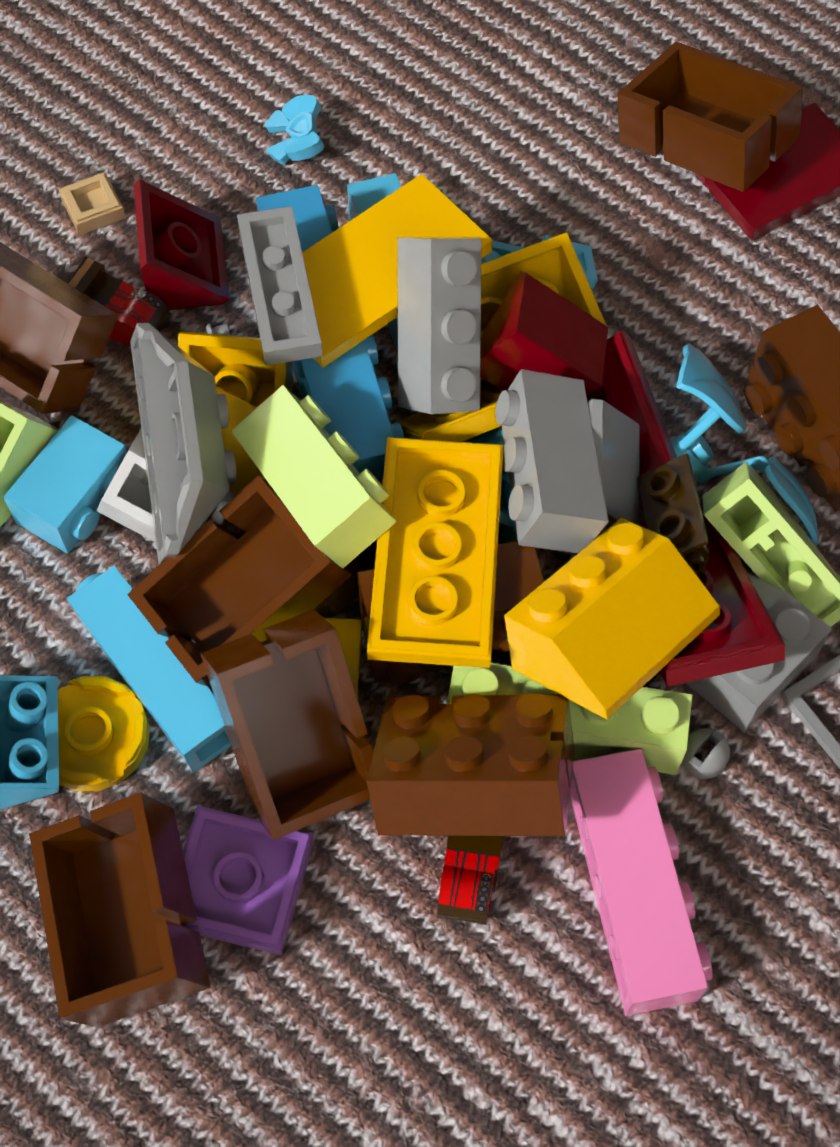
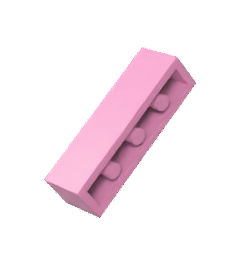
[569,748,713,1016]

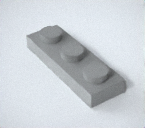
[237,206,322,365]

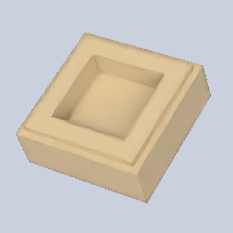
[59,172,126,236]

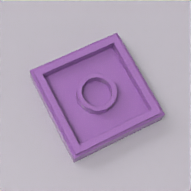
[183,805,315,956]

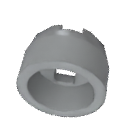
[682,728,730,779]

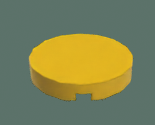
[58,676,150,792]

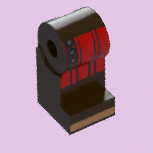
[66,257,171,347]
[437,836,504,925]

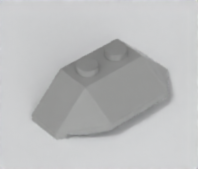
[130,323,236,565]

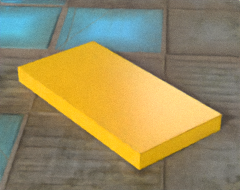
[302,174,493,368]
[367,437,504,668]

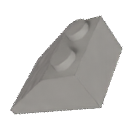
[686,573,832,733]

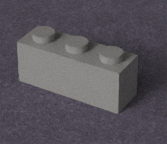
[397,237,481,414]
[495,369,609,553]

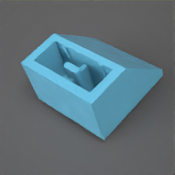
[0,675,59,810]

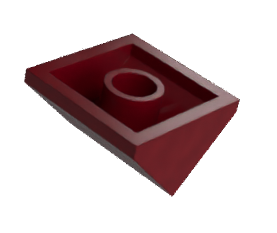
[133,179,230,311]
[480,271,608,396]

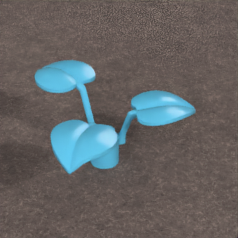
[671,343,818,546]

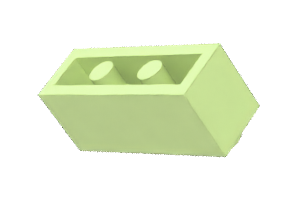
[231,385,397,569]

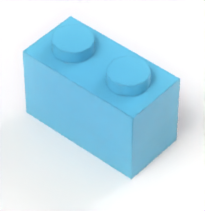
[4,415,127,554]

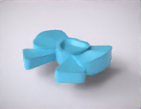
[265,95,325,165]

